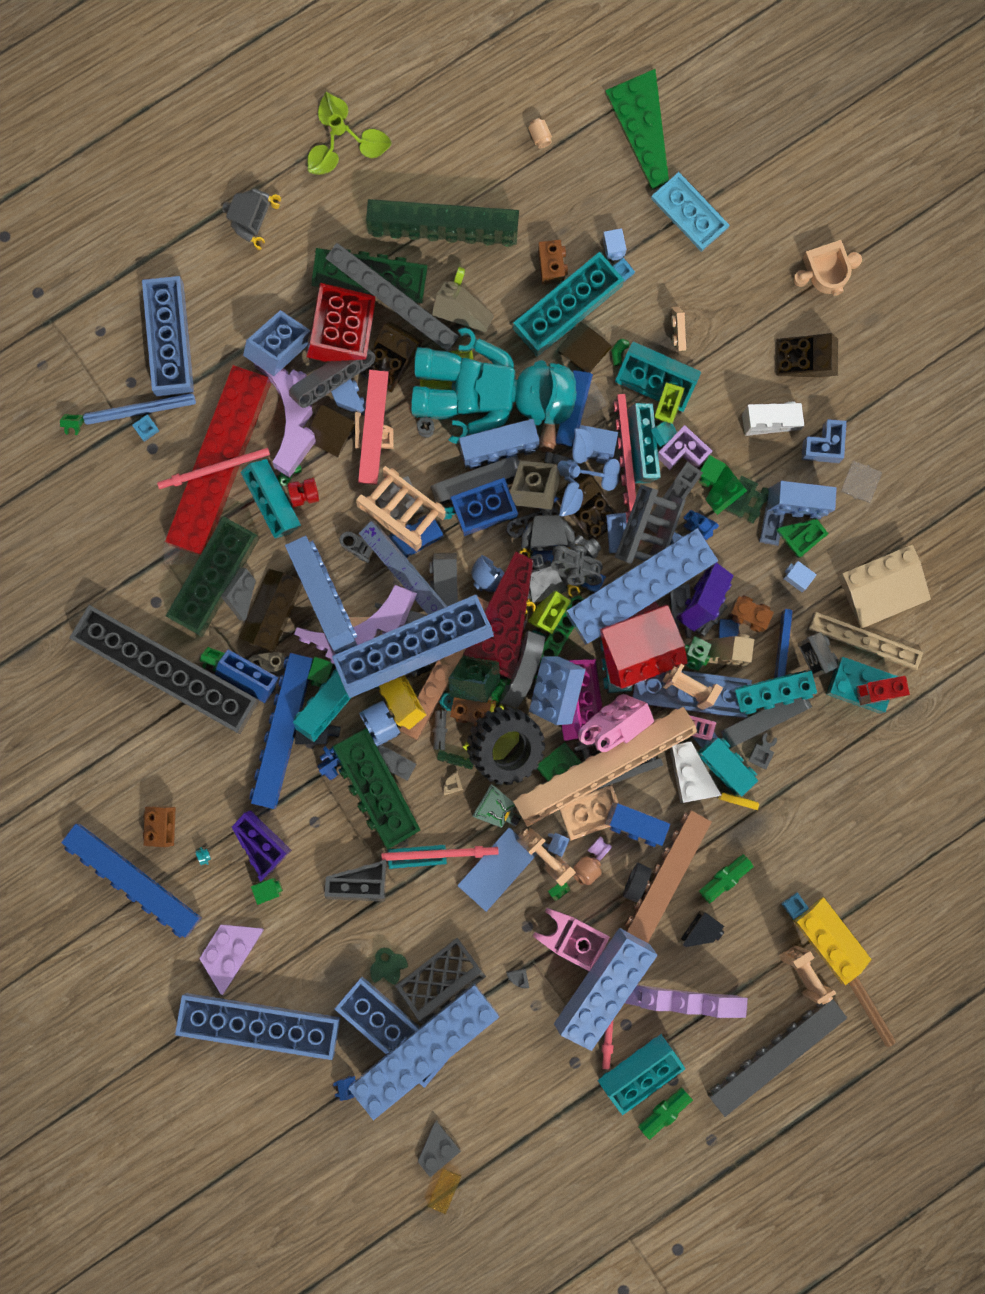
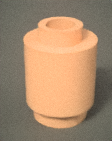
[528,118,552,149]

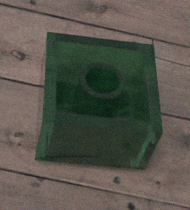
[448,656,500,703]

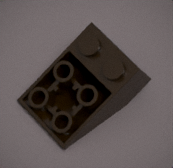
[360,322,423,393]
[776,333,838,377]
[555,473,617,540]

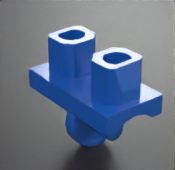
[684,510,719,540]
[317,746,340,780]

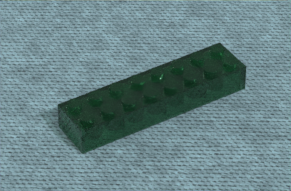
[366,199,519,247]

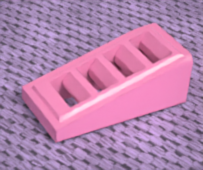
[689,715,716,741]

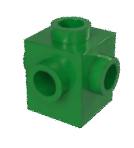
[685,636,712,671]

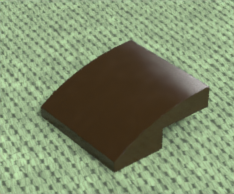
[557,322,612,373]
[309,405,355,458]

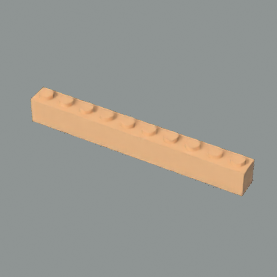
[513,707,697,827]

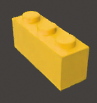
[379,675,426,730]

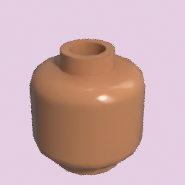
[573,856,602,885]

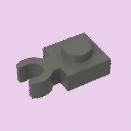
[748,733,777,770]

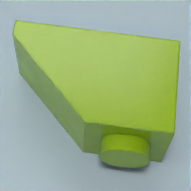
[528,591,571,634]

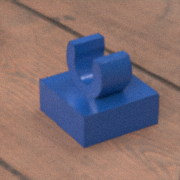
[333,1076,355,1101]

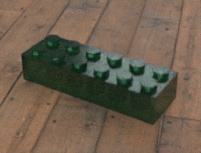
[165,516,260,637]

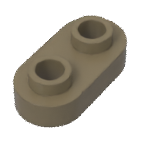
[248,652,285,673]

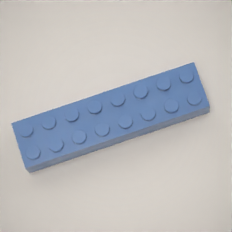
[565,528,718,645]
[332,595,494,698]
[348,983,500,1120]
[175,993,340,1060]

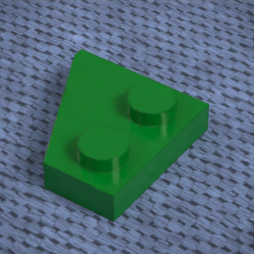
[705,465,747,515]
[776,519,829,558]

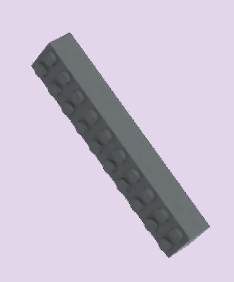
[70,605,259,734]

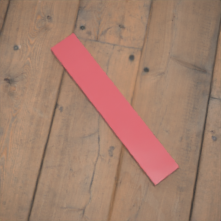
[358,370,389,485]

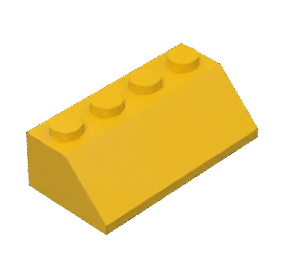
[793,897,872,985]

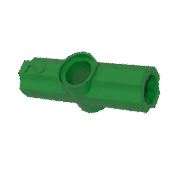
[698,854,754,904]
[638,1087,693,1140]

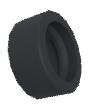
[623,863,652,903]

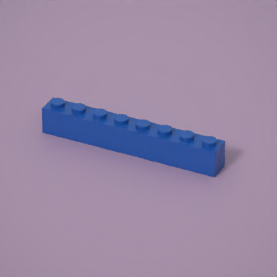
[249,653,314,809]
[61,824,202,938]

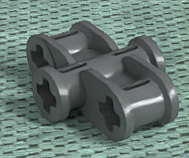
[551,545,603,586]

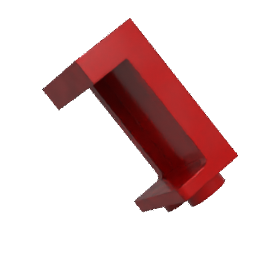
[856,676,910,705]

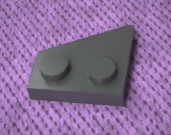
[221,568,256,621]
[418,1120,461,1177]

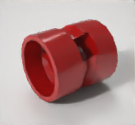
[288,478,320,507]

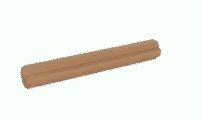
[849,977,896,1047]

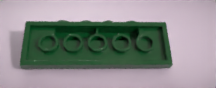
[311,248,428,303]
[332,728,421,850]

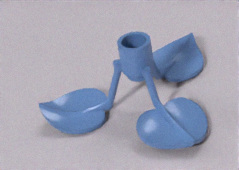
[557,428,620,516]

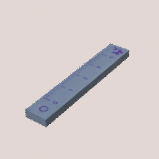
[359,520,448,615]

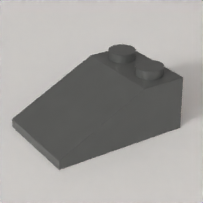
[797,632,838,678]

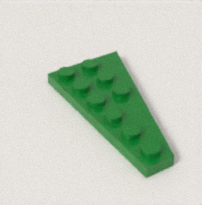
[605,69,669,191]

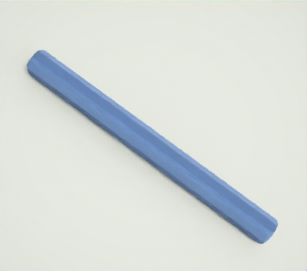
[83,394,196,425]

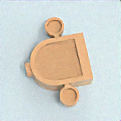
[793,240,862,296]

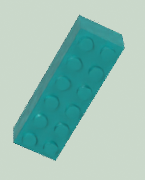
[513,252,624,357]

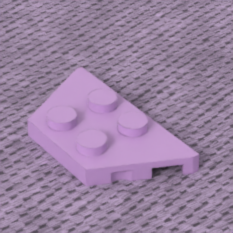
[199,924,264,995]

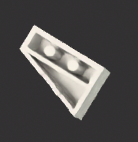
[742,402,804,436]
[670,742,721,803]

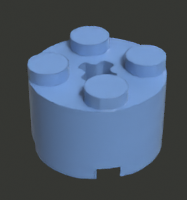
[359,701,401,747]

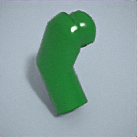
[611,338,630,366]
[278,464,302,486]

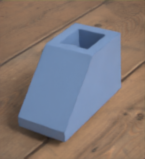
[331,379,366,415]

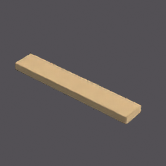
[808,612,923,671]

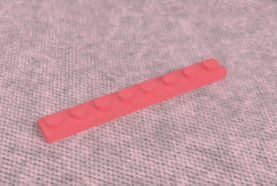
[613,394,641,546]

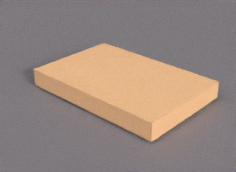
[559,785,619,841]

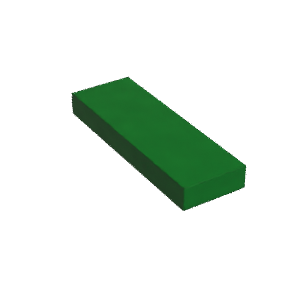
[548,883,570,901]

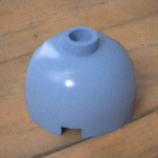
[471,555,504,592]

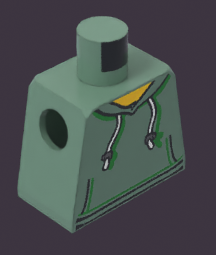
[473,784,521,828]

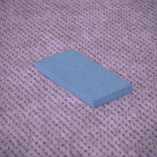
[457,828,537,912]

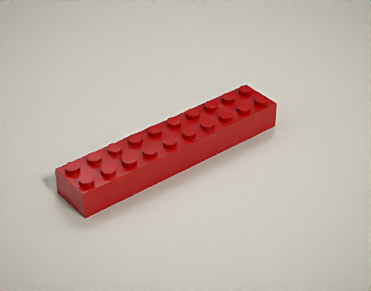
[165,365,271,558]

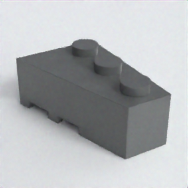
[430,553,458,606]

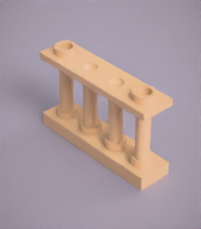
[356,466,446,551]
[662,664,723,710]
[517,827,576,887]
[779,945,836,1005]

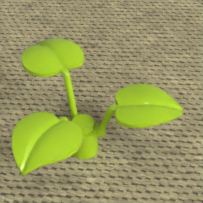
[307,92,392,175]

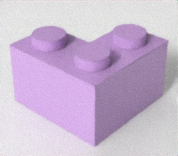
[658,425,712,470]

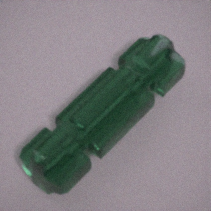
[437,750,474,770]

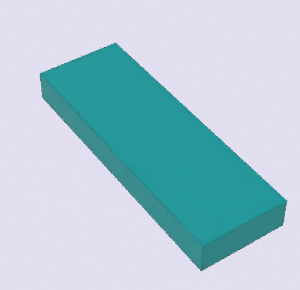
[387,845,447,869]

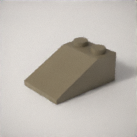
[432,281,494,332]

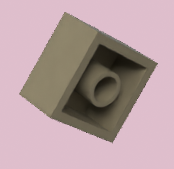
[510,461,561,509]

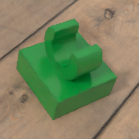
[60,414,84,435]
[200,647,225,672]

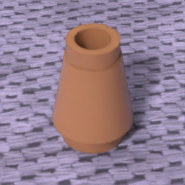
[539,424,556,452]

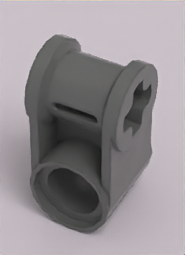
[340,532,373,563]

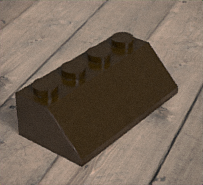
[238,568,303,652]

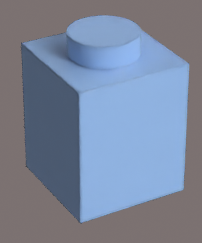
[602,228,627,260]
[784,561,817,592]

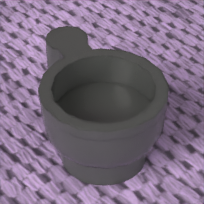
[544,452,574,466]
[575,535,601,559]

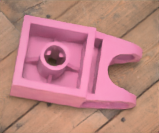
[579,694,654,752]
[532,908,610,971]

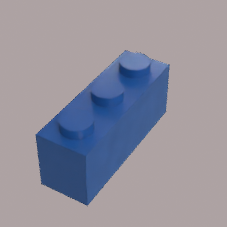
[388,515,444,558]
[215,649,278,703]
[605,802,670,847]

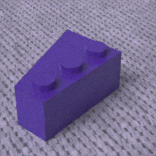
[676,562,734,631]
[232,810,292,882]

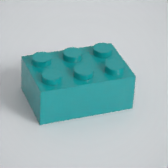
[826,657,898,714]
[697,738,759,797]

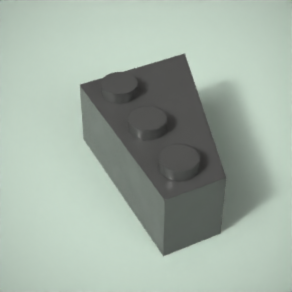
[325,859,387,902]

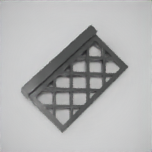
[396,938,487,1025]

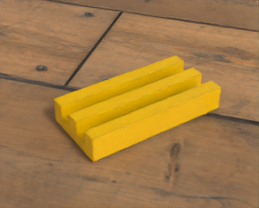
[718,792,759,810]

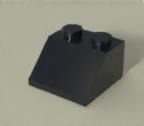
[678,910,725,947]

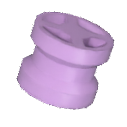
[588,836,612,861]

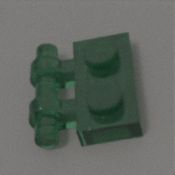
[724,476,769,524]

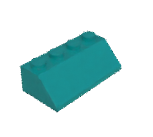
[615,341,701,412]
[597,1034,686,1116]

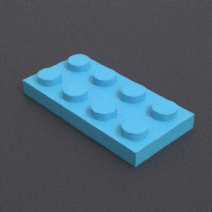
[651,172,730,252]

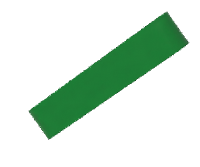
[534,596,584,680]

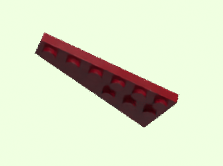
[464,551,534,679]

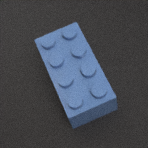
[459,419,539,469]

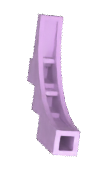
[254,363,316,478]
[294,585,417,664]
[625,985,748,1018]

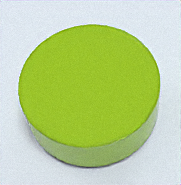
[454,267,465,286]

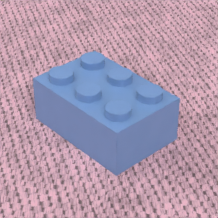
[243,310,311,376]
[767,481,837,519]
[529,656,586,725]

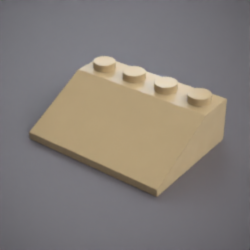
[838,544,931,629]

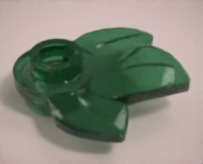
[370,947,408,985]

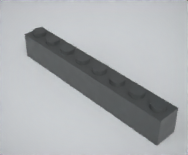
[326,243,460,352]
[708,999,847,1117]

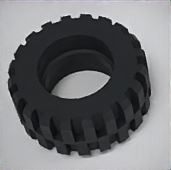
[467,706,545,785]

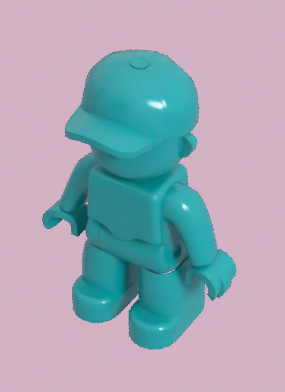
[412,328,577,444]

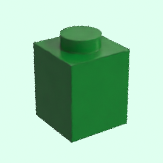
[698,455,726,487]
[307,657,335,687]
[251,878,283,905]

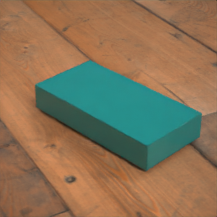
[651,421,678,446]

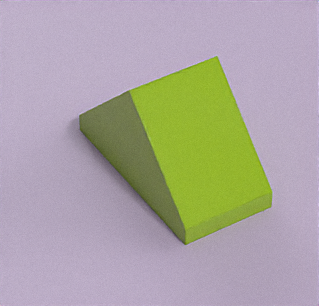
[654,383,684,424]

